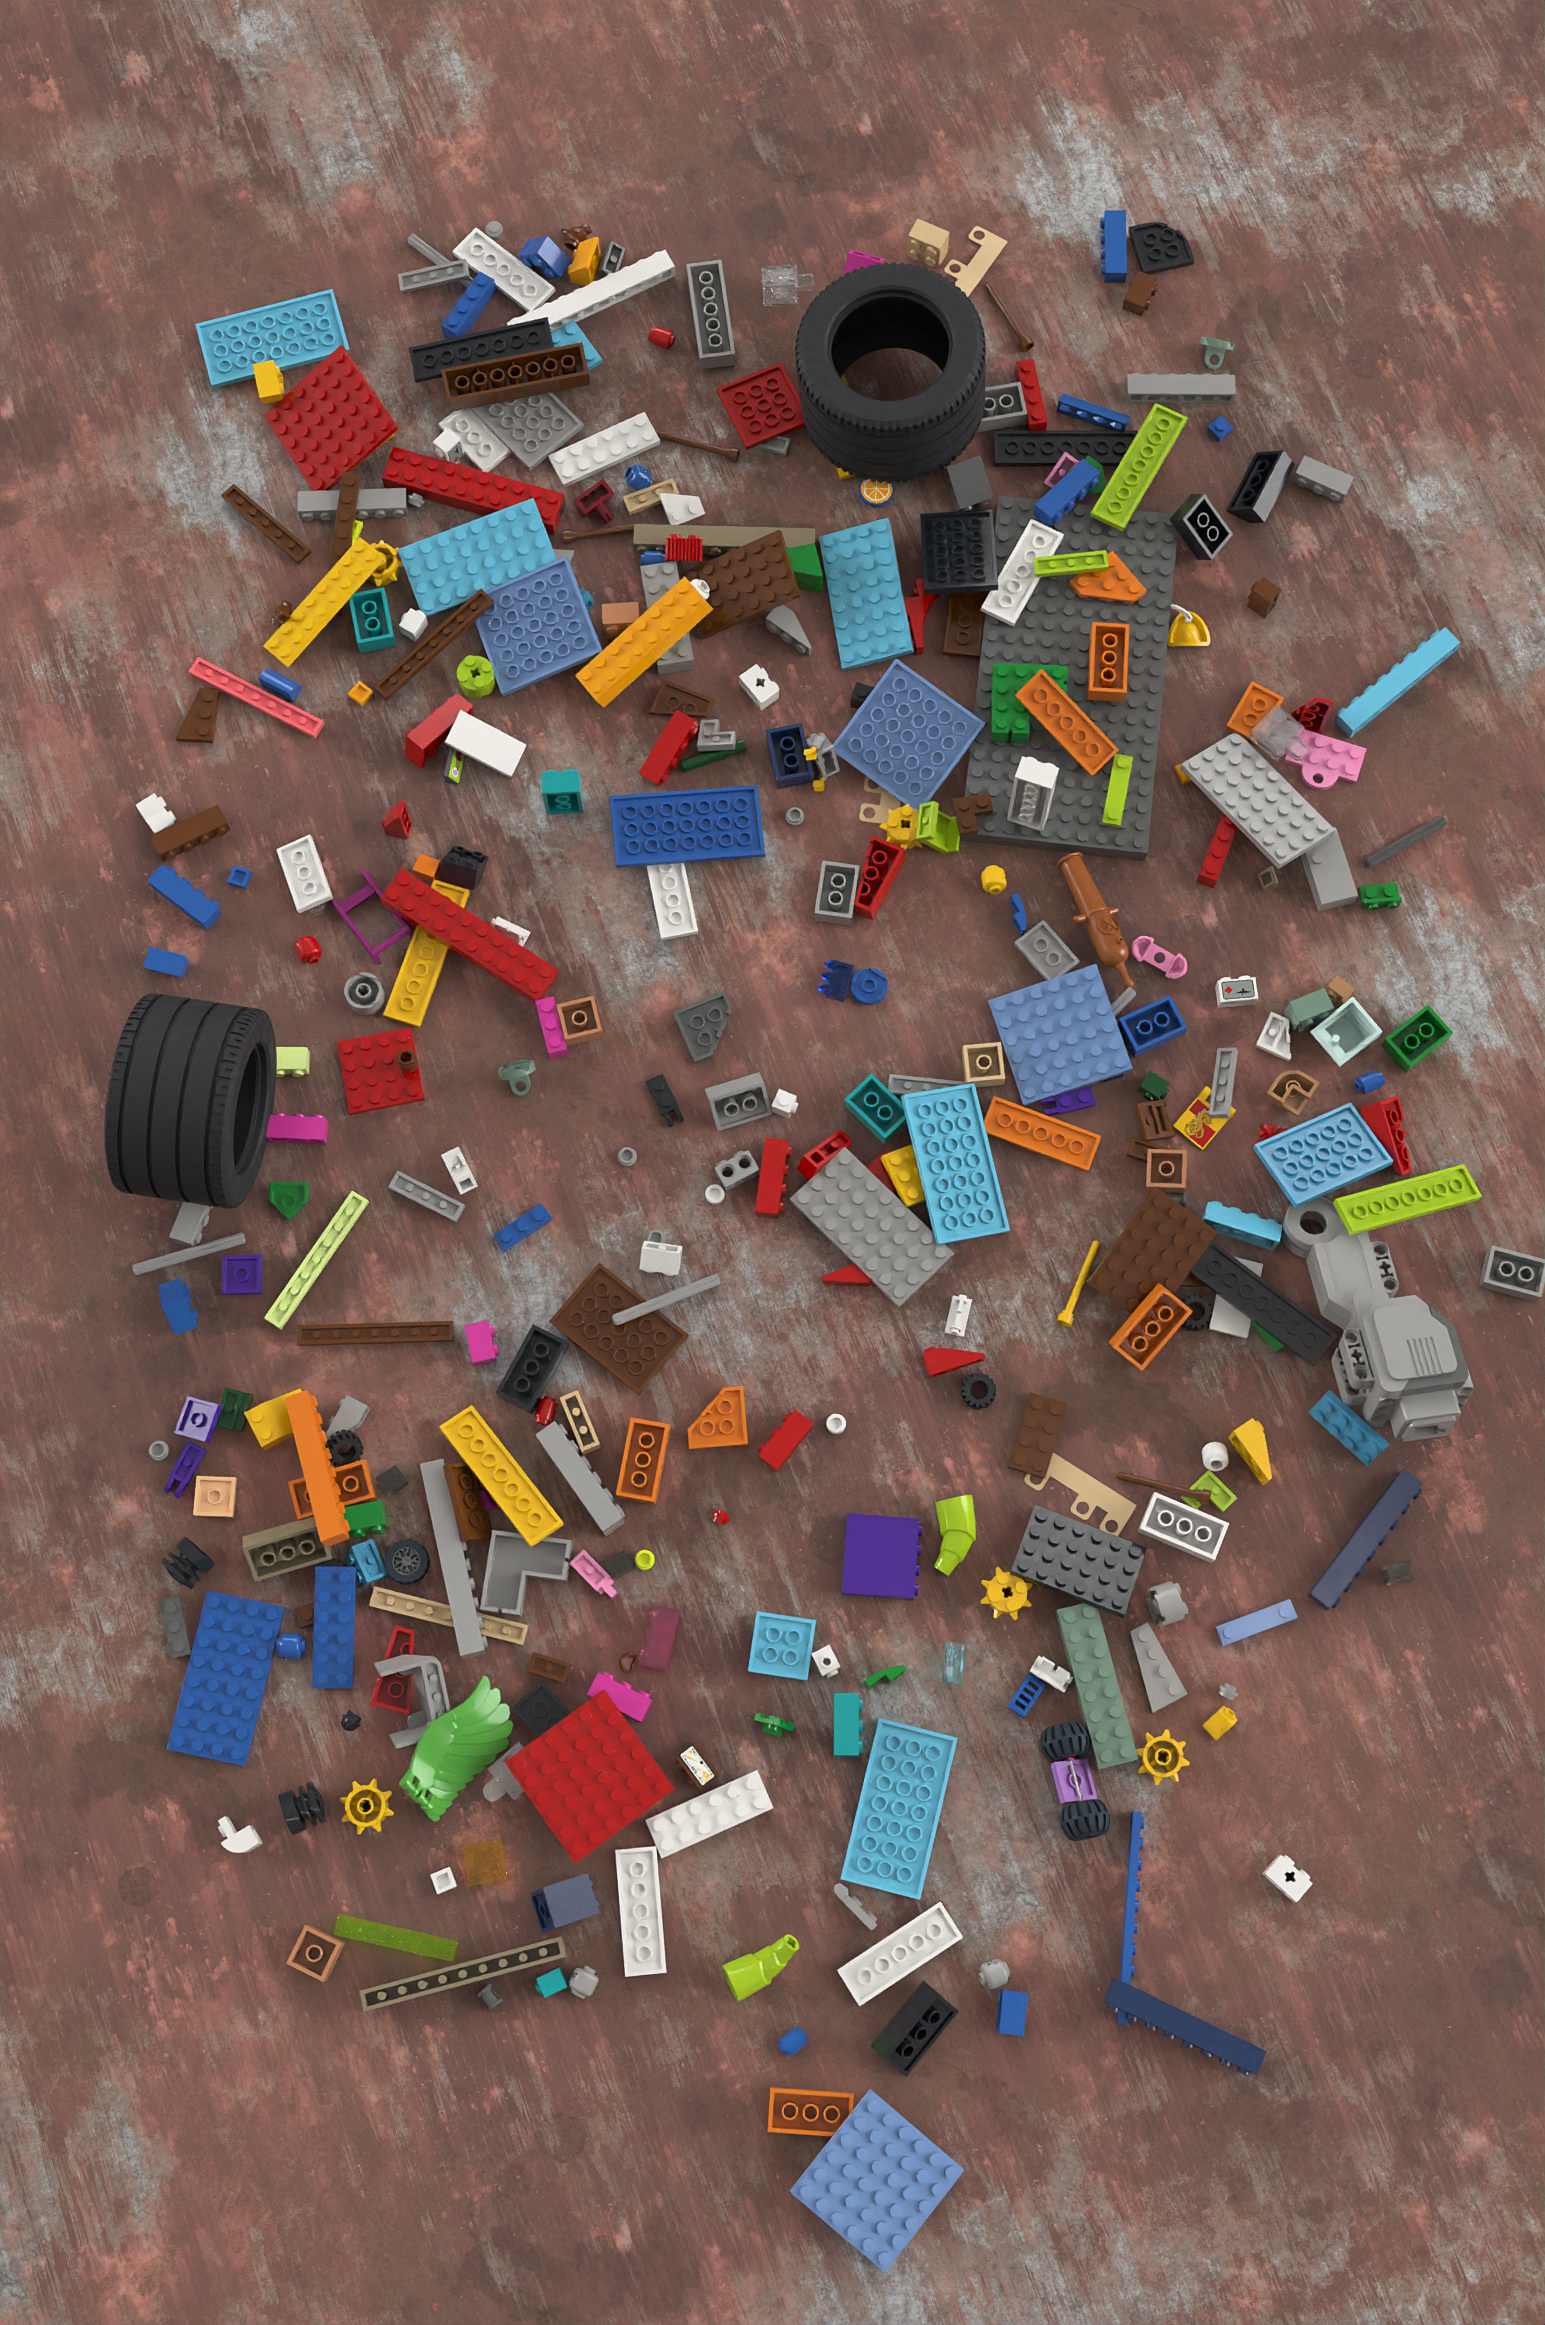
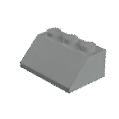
[705,1072,772,1131]

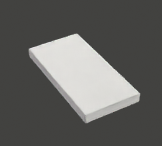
[438,408,511,472]
[444,710,526,778]
[276,835,333,913]
[1208,1257,1263,1339]

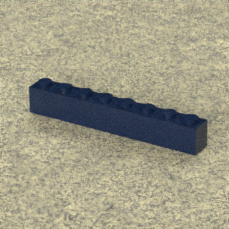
[1307,1469,1423,1610]
[1102,1978,1266,2076]

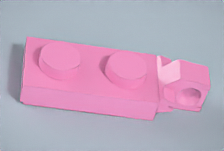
[570,1549,618,1599]

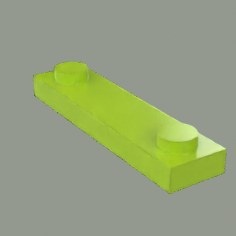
[1033,550,1109,578]
[1101,754,1133,828]

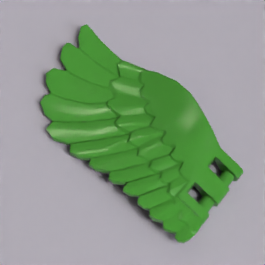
[399,1675,513,1822]

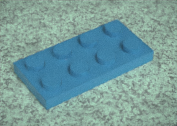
[1308,1390,1389,1466]

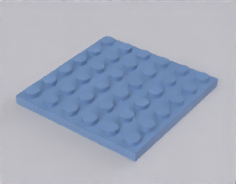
[475,556,603,696]
[833,659,986,812]
[988,964,1133,1106]
[790,2089,964,2272]

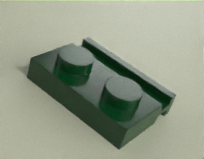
[216,1388,253,1433]

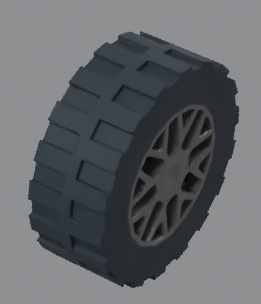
[384,1539,430,1585]

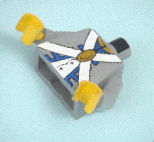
[804,733,840,791]

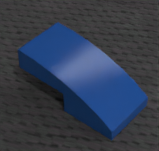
[1010,892,1026,936]

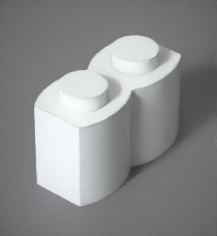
[136,793,177,834]

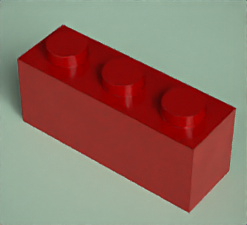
[758,1409,814,1472]

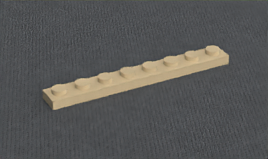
[369,1586,529,1646]

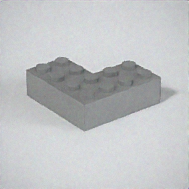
[480,1530,573,1617]

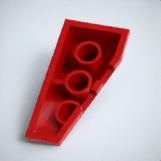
[1285,697,1334,734]
[1360,1096,1411,1176]

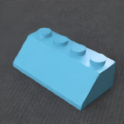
[1201,1201,1283,1251]

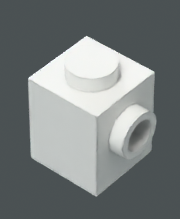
[399,608,428,641]
[772,1089,799,1119]
[811,1645,840,1678]

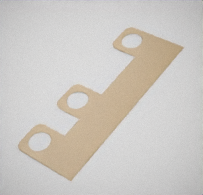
[944,226,1008,297]
[859,776,901,824]
[1024,1453,1137,1536]

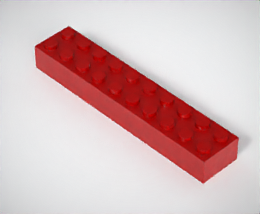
[381,446,566,535]
[380,868,559,1005]

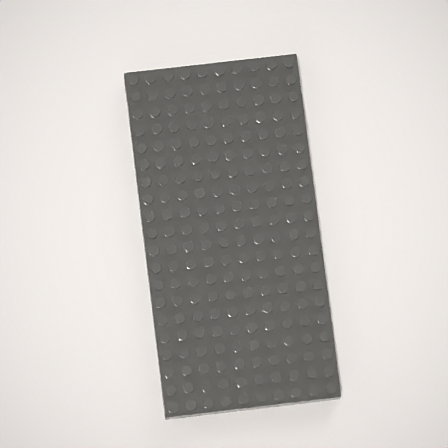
[960,496,1178,861]

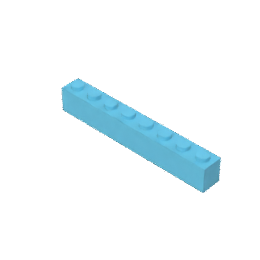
[1335,627,1460,738]

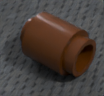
[397,1049,418,1073]

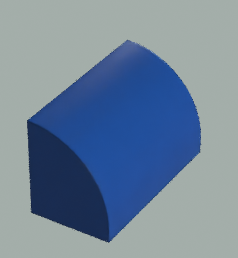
[258,668,303,702]
[143,947,189,977]
[995,1989,1028,2036]

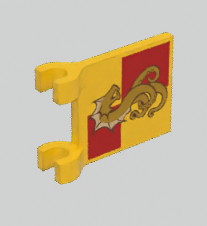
[1173,1086,1236,1151]

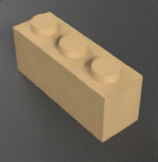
[560,1390,601,1455]

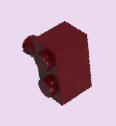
[574,478,615,525]

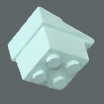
[1310,997,1383,1067]

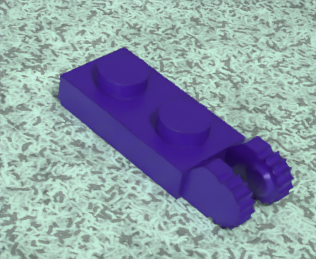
[1040,1086,1096,1116]
[164,1441,207,1499]

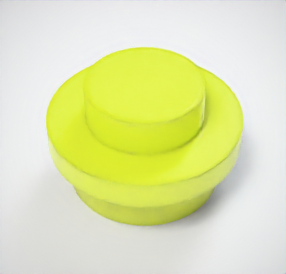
[635,1550,655,1570]

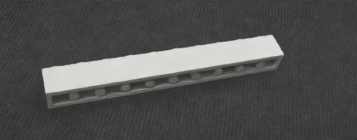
[507,250,675,333]

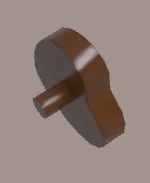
[619,1652,637,1674]

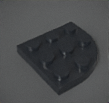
[1128,222,1194,275]

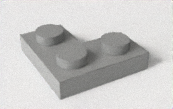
[697,719,736,751]

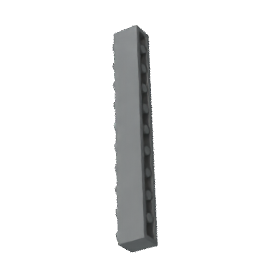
[420,1459,488,1659]

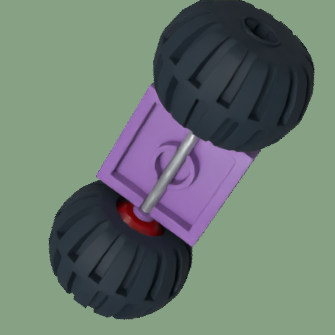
[1040,1721,1111,1841]

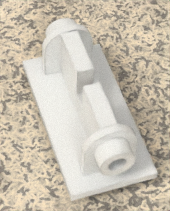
[490,916,531,946]
[945,1295,972,1337]
[1030,1656,1073,1693]

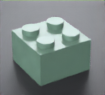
[1284,988,1334,1033]

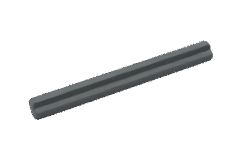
[1365,816,1447,868]

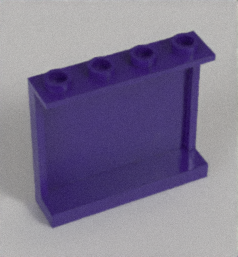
[842,1513,922,1601]

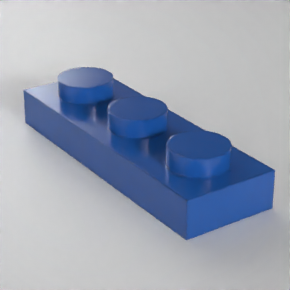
[494,1203,553,1252]

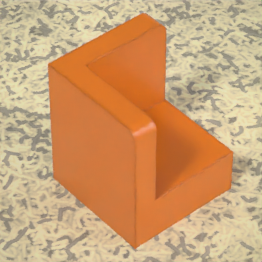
[412,854,441,883]

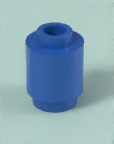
[641,551,667,566]
[1355,1070,1385,1095]
[778,2026,809,2057]

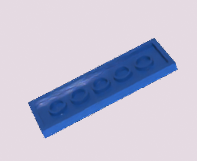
[312,1566,357,1689]

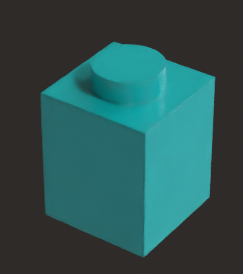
[535,1968,569,1998]

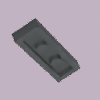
[159,1595,192,1660]

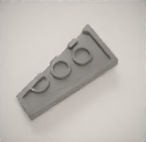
[1129,1622,1187,1713]

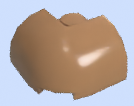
[1266,1070,1320,1117]

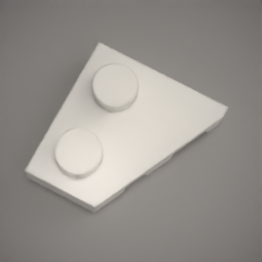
[659,493,705,525]
[1255,1012,1291,1061]

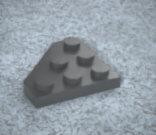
[673,991,732,1064]

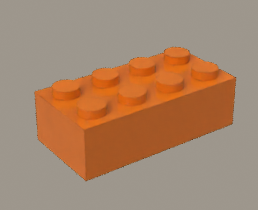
[1087,622,1129,702]
[1109,1283,1193,1371]
[616,1418,671,1505]
[288,1459,378,1520]
[768,2087,854,2136]

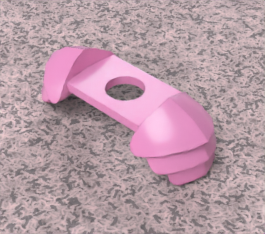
[1132,936,1187,979]

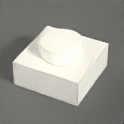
[430,1867,457,1894]

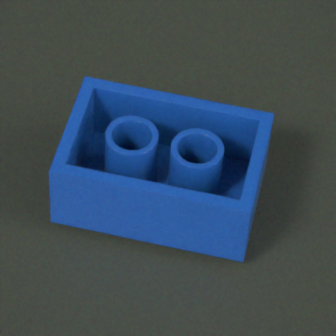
[1117,995,1187,1058]

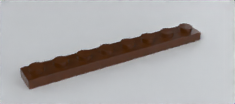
[328,472,361,616]
[374,589,494,701]
[297,1321,454,1346]

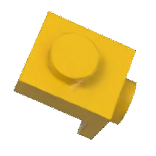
[1202,1705,1237,1740]

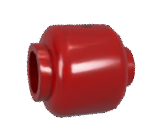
[294,936,323,965]

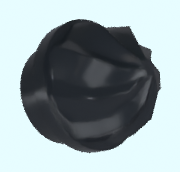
[341,1710,362,1731]

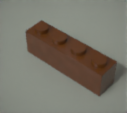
[150,805,230,862]

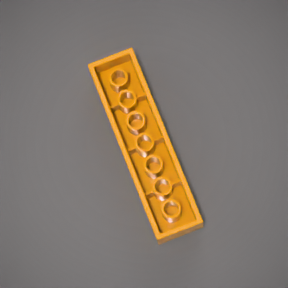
[575,576,713,708]

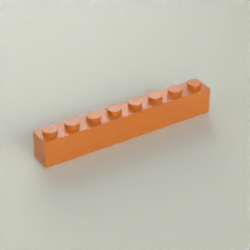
[285,1390,350,1547]

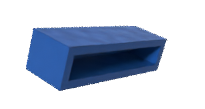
[1100,210,1127,283]
[441,272,497,339]
[1033,459,1099,527]
[147,865,222,930]

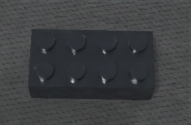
[496,1324,569,1414]

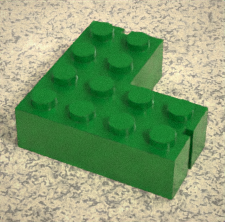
[990,663,1067,742]

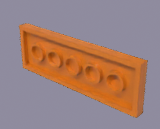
[1014,669,1119,777]
[984,1096,1101,1172]

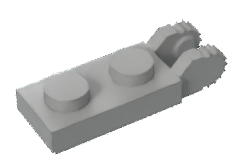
[833,1883,877,1931]

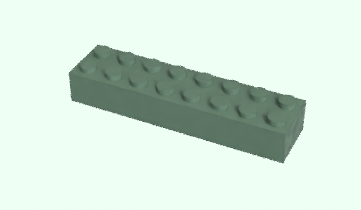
[1055,1603,1138,1770]

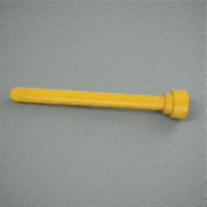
[1056,1240,1100,1327]

